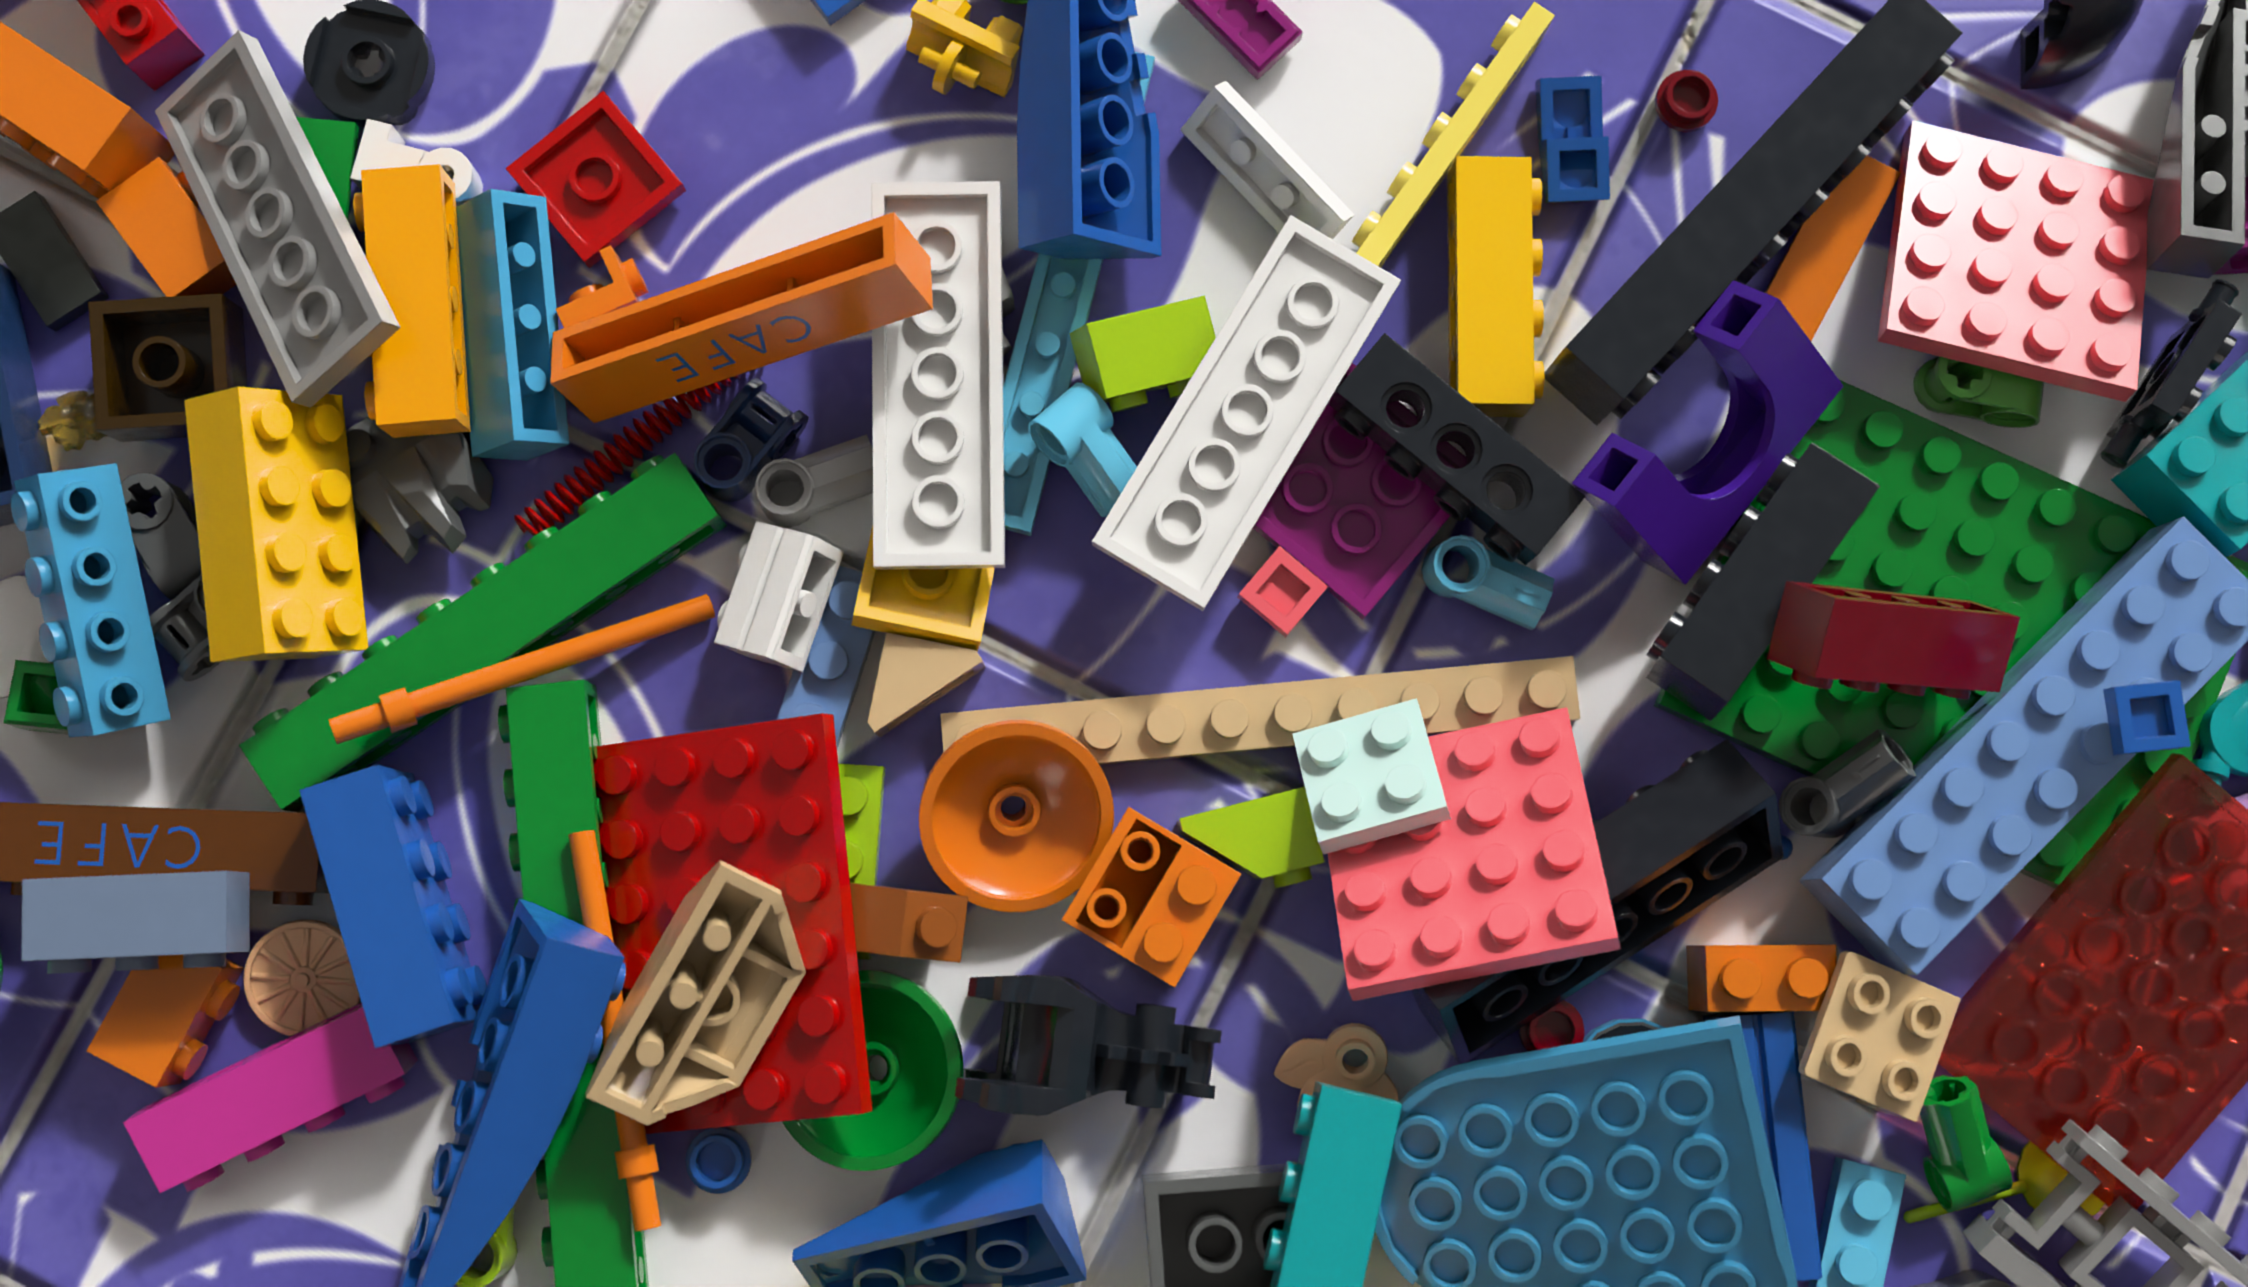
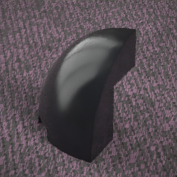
[2020,0,2144,90]

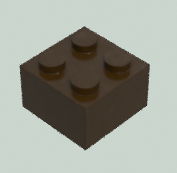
[88,293,248,442]

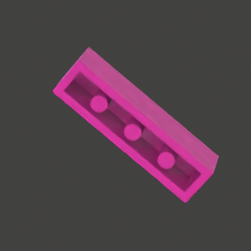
[123,1002,418,1193]

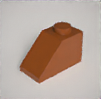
[850,883,968,963]

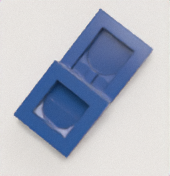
[1535,76,1610,203]

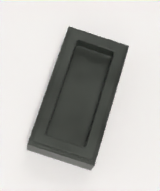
[0,191,109,332]

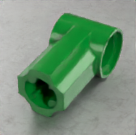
[1920,1075,2013,1213]

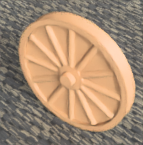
[243,919,361,1036]

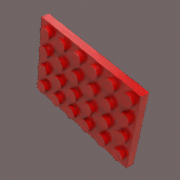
[593,713,872,1134]

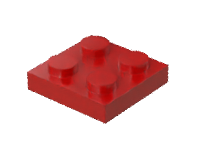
[505,91,686,269]

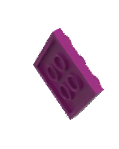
[1253,363,1467,620]

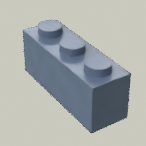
[22,871,250,974]

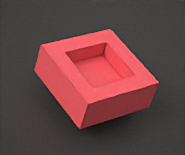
[1237,546,1328,638]

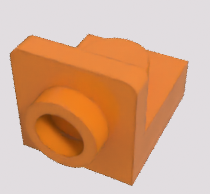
[556,245,649,328]

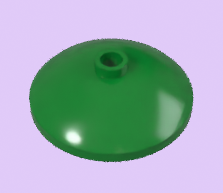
[782,970,964,1171]

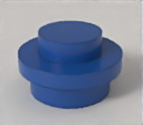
[685,1127,752,1194]

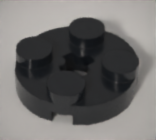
[303,0,435,128]

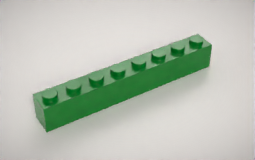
[239,453,727,813]

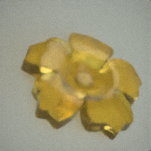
[38,390,109,452]

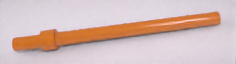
[328,594,715,744]
[568,830,661,1231]

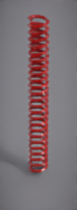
[514,371,750,536]

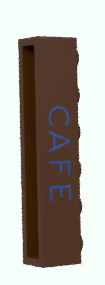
[0,802,329,906]

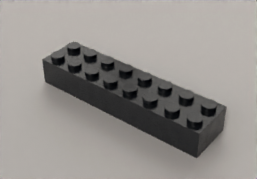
[1544,0,1963,426]

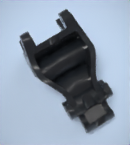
[955,975,1222,1116]

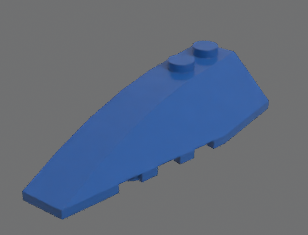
[1017,0,1162,259]
[398,899,626,1287]

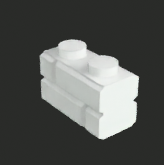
[714,521,844,673]

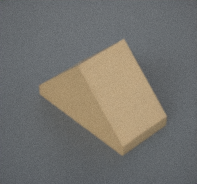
[868,632,986,738]

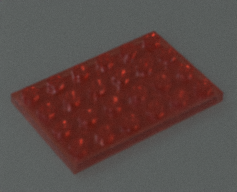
[1938,753,2248,1209]

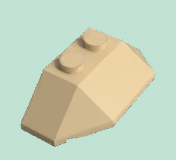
[586,860,806,1125]

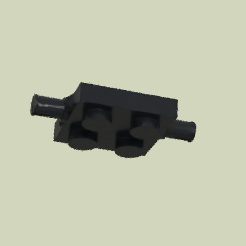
[2100,279,2242,468]

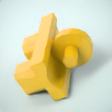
[906,0,1023,97]

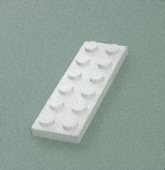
[871,181,1005,570]
[1092,215,1401,611]

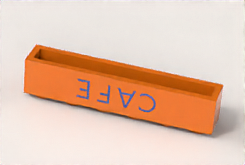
[550,212,933,423]

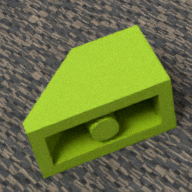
[1177,787,1325,889]

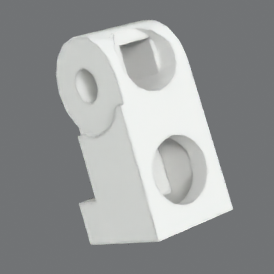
[350,119,483,207]

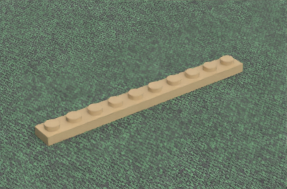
[940,656,1581,765]

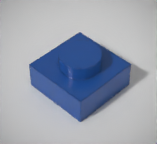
[2103,680,2191,756]

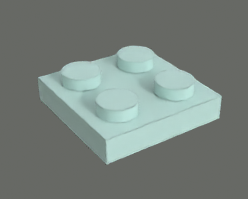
[1292,698,1451,855]

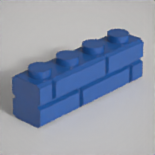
[1703,1011,1822,1281]

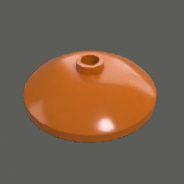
[918,720,1114,912]

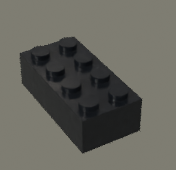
[1646,442,1880,721]

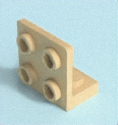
[1799,951,1961,1122]

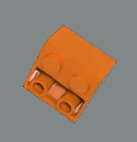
[1062,807,1241,988]

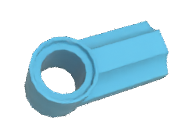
[1028,382,1137,517]
[1421,535,1555,630]

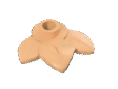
[1274,1023,1398,1107]

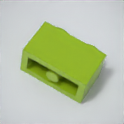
[1069,295,1216,413]

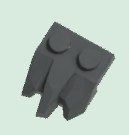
[346,416,494,564]

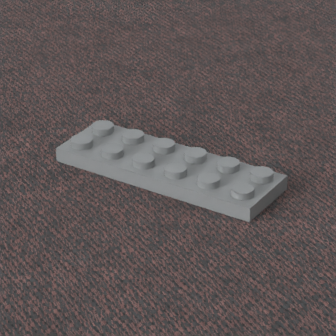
[155,30,401,408]

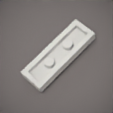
[1180,81,1354,239]

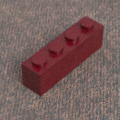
[1767,581,2020,699]

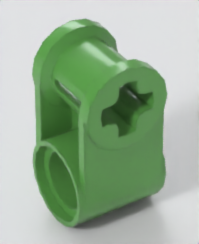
[1913,356,2044,428]

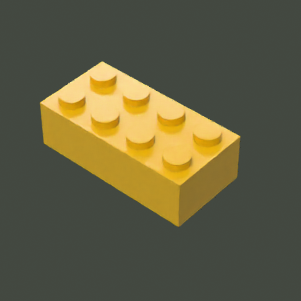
[184,387,368,662]

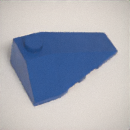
[792,1139,1086,1287]

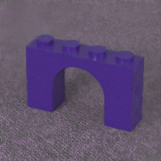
[1572,280,1843,585]

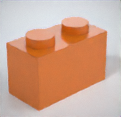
[96,157,236,297]
[1686,944,1837,1012]
[86,955,244,1088]

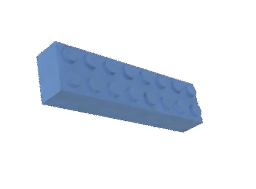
[1799,516,2248,975]

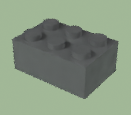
[1142,1164,1289,1287]

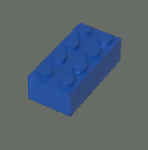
[299,765,487,1048]

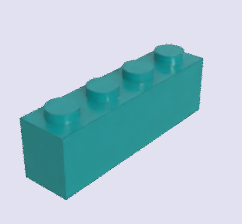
[1264,1081,1402,1287]

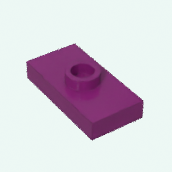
[1178,0,1303,80]

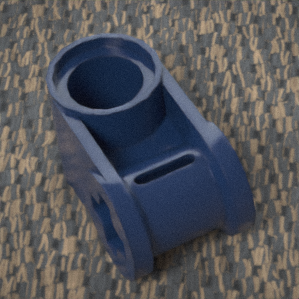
[693,378,809,502]

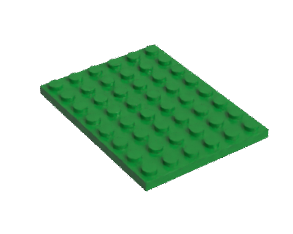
[1654,380,2248,917]

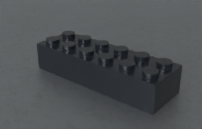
[1412,739,1784,1064]

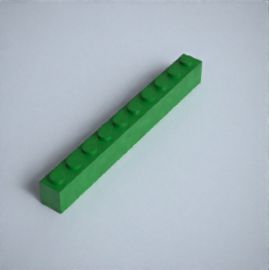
[498,679,649,1287]

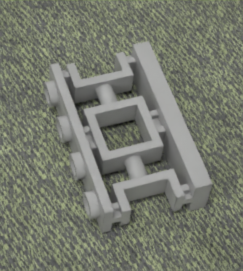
[1962,1119,2248,1287]

